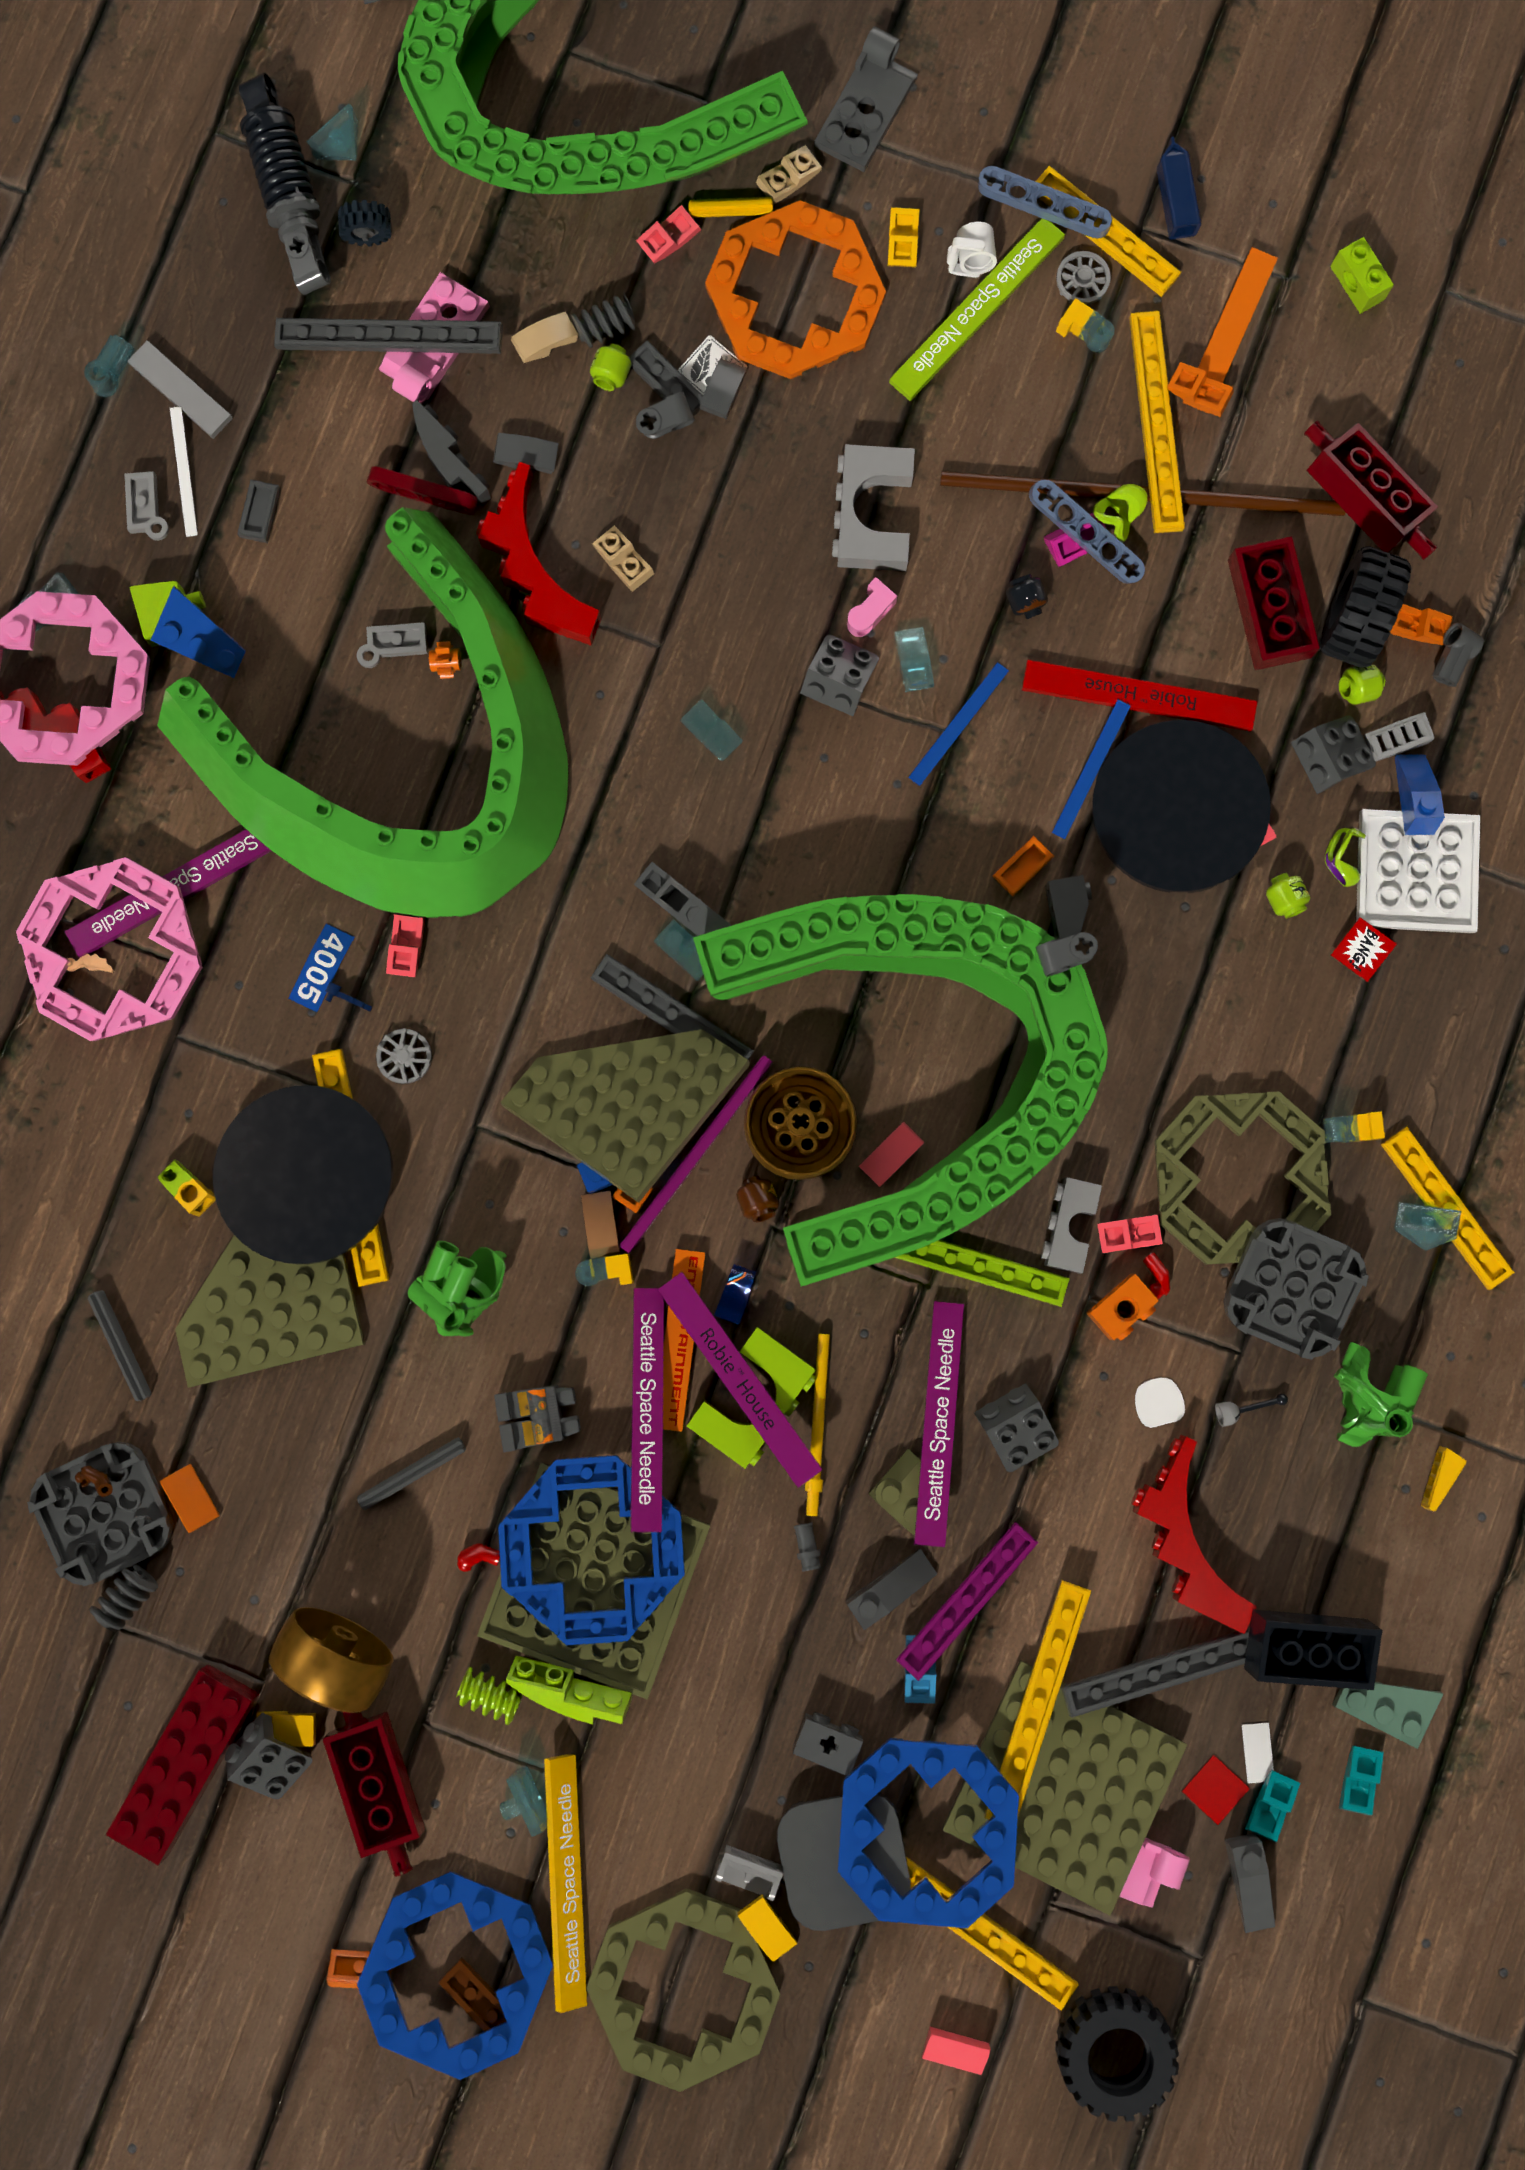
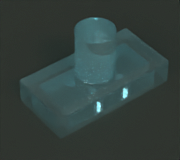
[500,1766,547,1837]

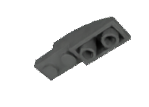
[412,400,491,506]
[634,862,732,936]

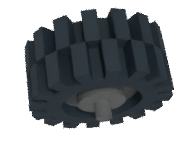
[338,200,391,247]

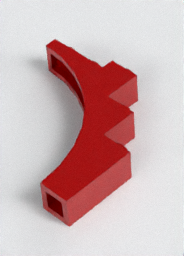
[476,462,602,646]
[0,687,112,783]
[1131,1435,1257,1634]

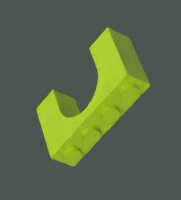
[687,1327,817,1469]

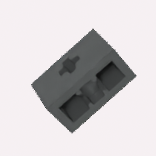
[792,1712,863,1776]

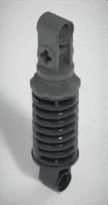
[239,72,331,295]

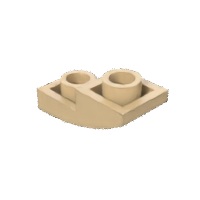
[756,145,822,205]
[511,312,578,363]
[592,525,654,592]

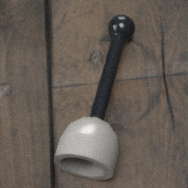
[1215,1394,1288,1427]

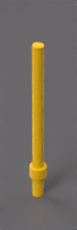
[805,1334,830,1516]

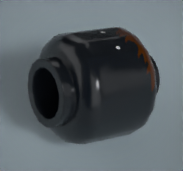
[1006,573,1048,619]

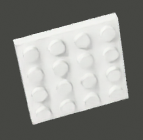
[1356,809,1480,933]

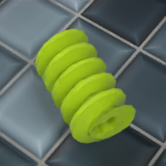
[456,1667,523,1725]

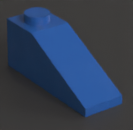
[1395,755,1445,835]

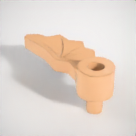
[67,954,114,973]

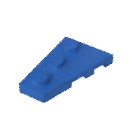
[150,586,246,678]

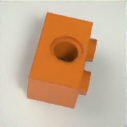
[1086,1273,1159,1341]

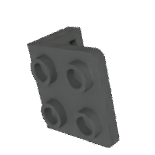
[800,635,879,716]
[1291,715,1376,794]
[974,1383,1059,1472]
[225,1713,312,1799]

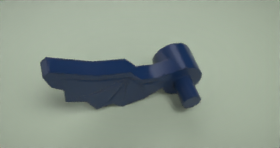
[325,982,372,1012]

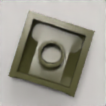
[868,1449,953,1535]

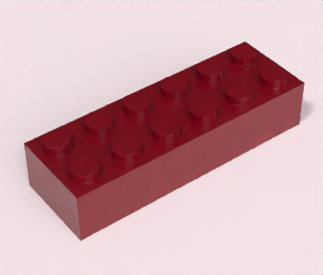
[105,1664,260,1866]

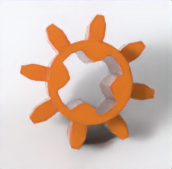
[429,641,462,679]

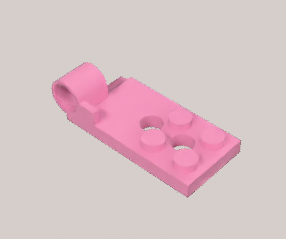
[379,272,490,404]
[1119,1838,1190,1908]

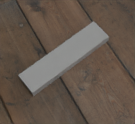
[128,341,233,439]

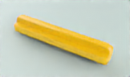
[689,197,773,218]

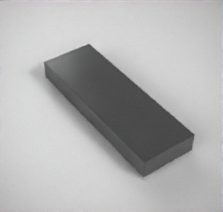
[629,340,703,417]

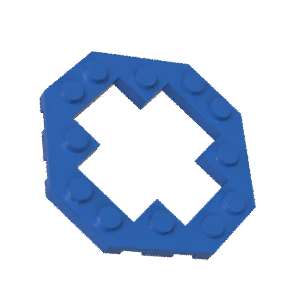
[498,1455,685,1645]
[838,1738,1019,1928]
[357,1871,553,2080]

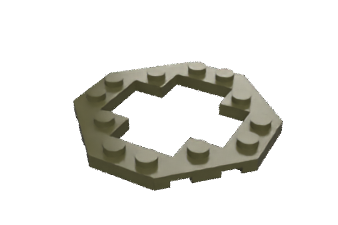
[1154,1091,1331,1265]
[586,1888,780,2092]

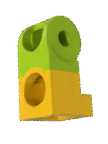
[157,1159,216,1217]

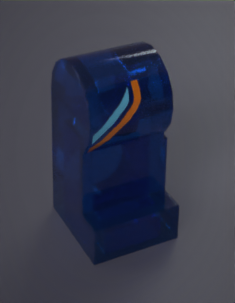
[714,1264,756,1324]

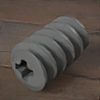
[571,293,635,348]
[89,1564,158,1632]

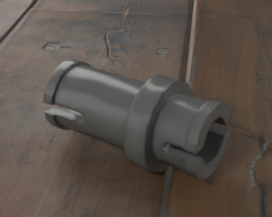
[794,1522,821,1571]

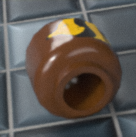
[736,1176,779,1223]

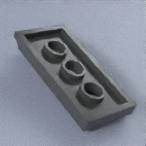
[814,26,918,172]

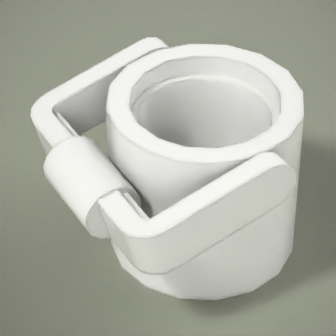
[947,222,997,278]

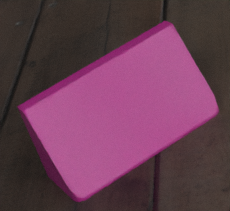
[1044,513,1107,567]

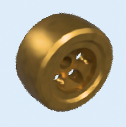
[744,1066,857,1180]
[269,1607,393,1712]

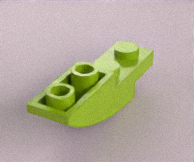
[506,1656,632,1725]

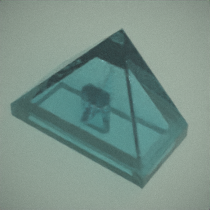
[307,103,358,160]
[1395,1202,1461,1251]

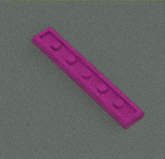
[895,1522,1039,1681]

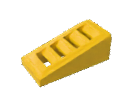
[1421,1446,1466,1512]

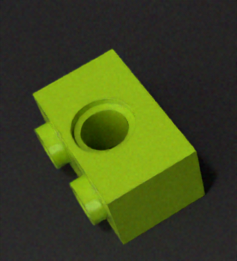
[1330,237,1394,314]

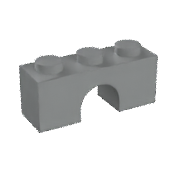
[1041,1177,1102,1274]

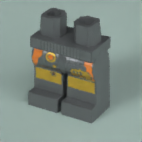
[494,1385,581,1453]

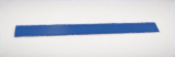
[908,662,1009,786]
[1052,700,1131,839]

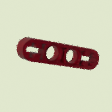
[367,466,478,515]

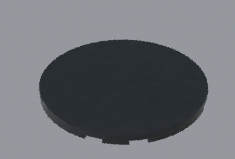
[1092,720,1271,893]
[213,1085,393,1265]

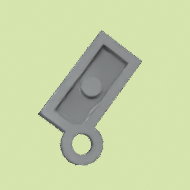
[125,472,169,541]
[357,622,428,668]

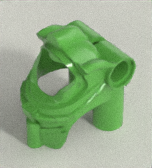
[408,1241,506,1337]
[1334,1342,1428,1447]

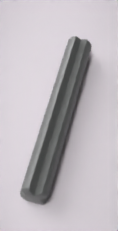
[88,1290,152,1401]
[357,1437,466,1510]

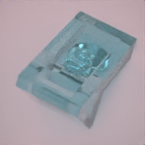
[654,919,704,982]

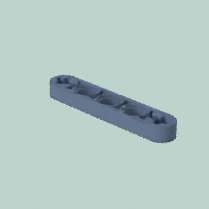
[978,166,1112,239]
[1029,480,1145,584]

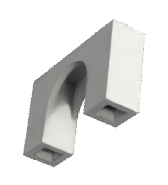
[832,444,915,571]

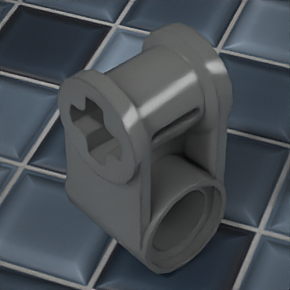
[636,392,695,439]
[1036,932,1098,977]

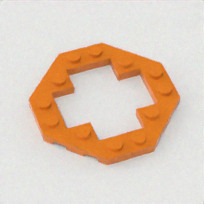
[705,200,886,379]

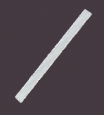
[170,407,198,537]

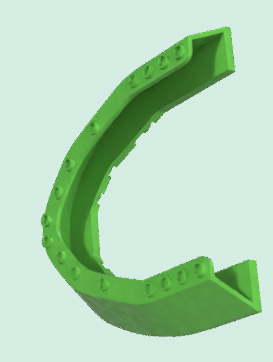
[398,0,808,194]
[157,507,568,918]
[693,894,1108,1287]

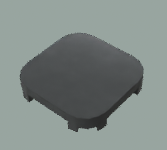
[1223,1218,1369,1360]
[27,1442,174,1586]
[777,1793,911,1931]

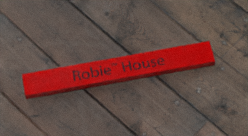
[1022,660,1258,732]

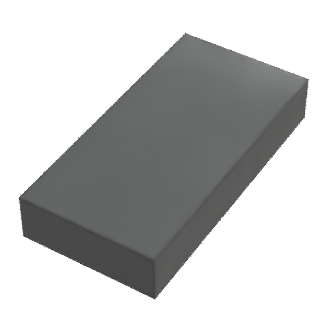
[237,479,281,543]

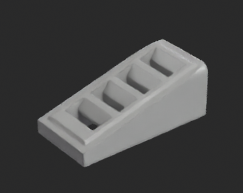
[1364,712,1434,762]

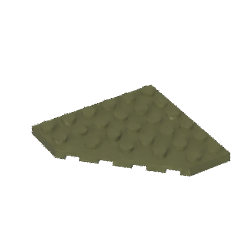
[500,1029,750,1203]
[175,1235,365,1388]

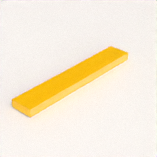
[1035,165,1181,297]
[1381,1127,1515,1290]

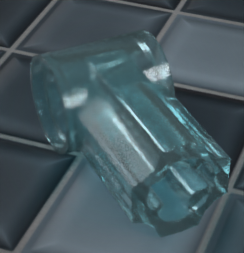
[84,335,134,397]

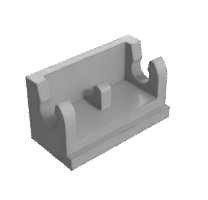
[715,1845,783,1901]

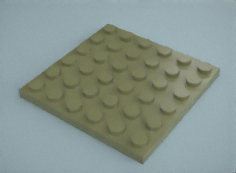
[477,1462,711,1700]
[942,1660,1187,1916]

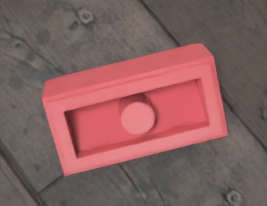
[922,2027,991,2075]

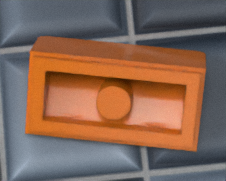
[160,1464,220,1533]
[327,1949,392,1989]

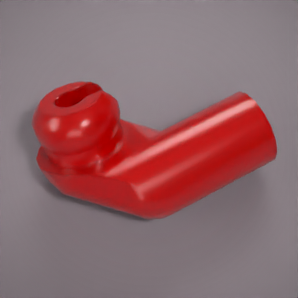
[1143,1253,1171,1299]
[457,1543,500,1572]

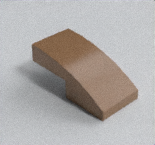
[581,1191,620,1259]

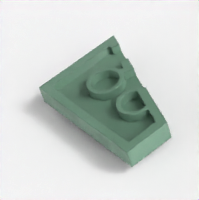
[1332,1682,1443,1749]

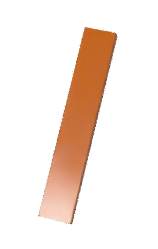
[1182,247,1278,414]

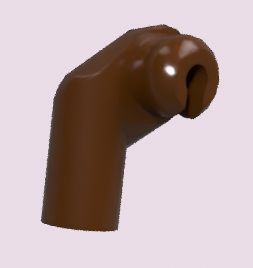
[75,1466,113,1497]

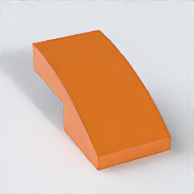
[1167,362,1234,418]
[1390,604,1453,645]

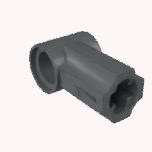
[1432,623,1484,687]

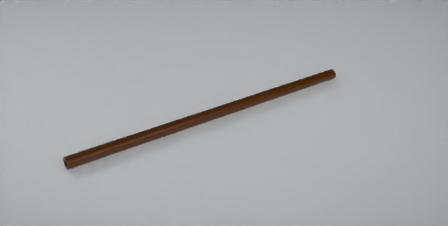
[940,471,1346,516]

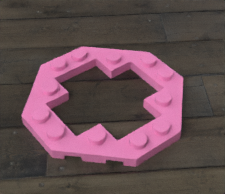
[0,591,150,766]
[16,857,203,1041]

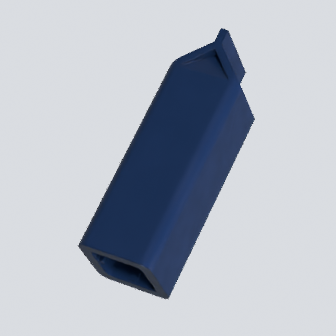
[1157,137,1201,240]

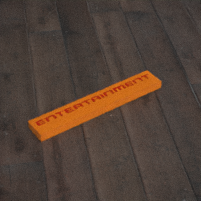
[663,1249,706,1432]

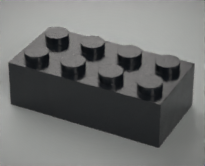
[1244,1609,1383,1690]

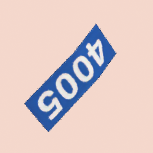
[288,924,355,1012]

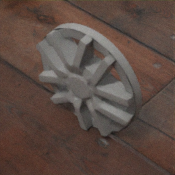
[1056,251,1110,306]
[376,1028,432,1084]

